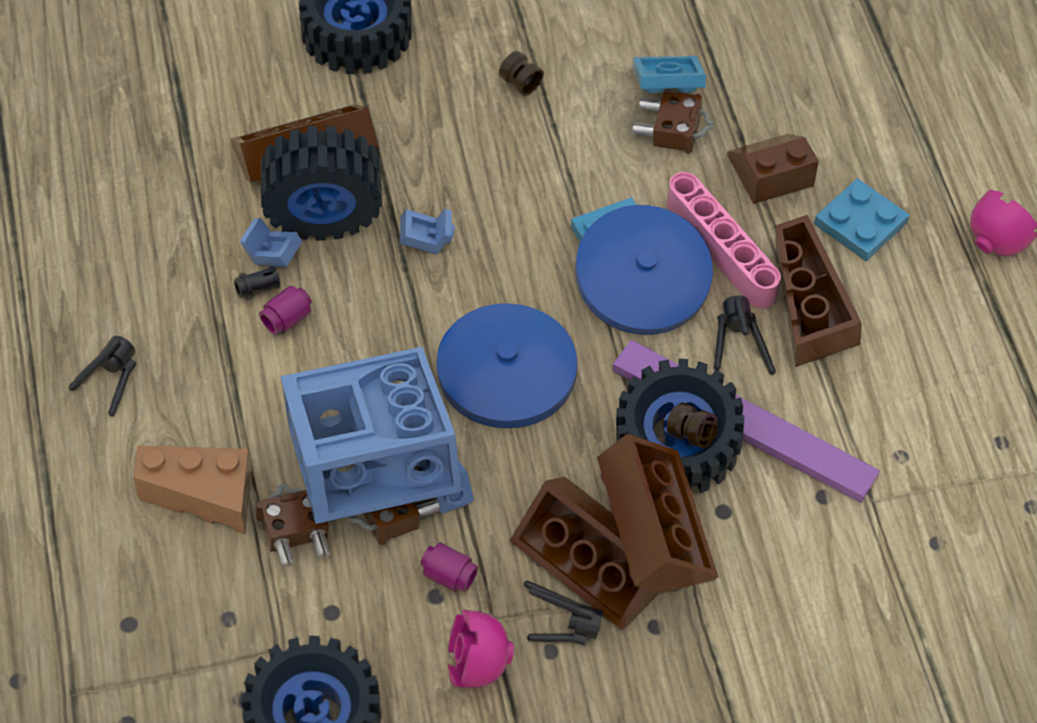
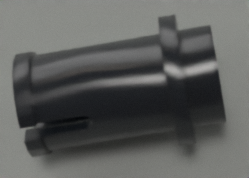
[234,266,280,299]

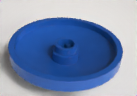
[575,205,713,335]
[437,303,577,428]

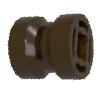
[499,51,544,96]
[667,403,718,449]

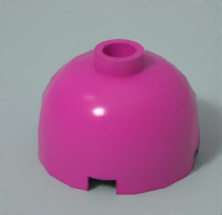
[970,190,1037,256]
[448,610,514,688]

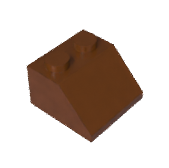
[727,134,819,204]

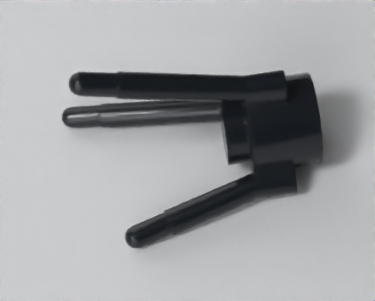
[714,295,776,375]
[69,336,137,416]
[524,581,604,646]

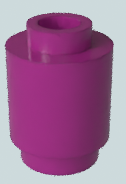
[259,285,312,335]
[420,542,479,593]

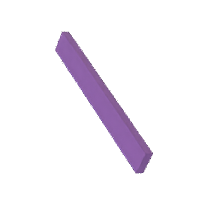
[612,340,880,503]

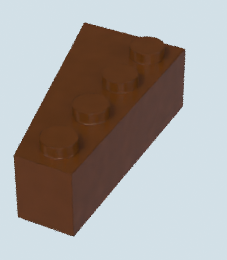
[776,215,862,367]

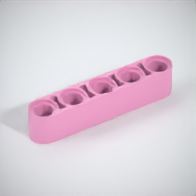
[667,172,781,308]

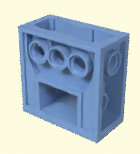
[280,347,462,524]

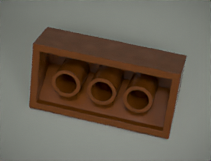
[230,104,378,186]
[597,434,719,593]
[510,477,660,630]

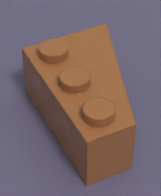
[133,446,252,534]

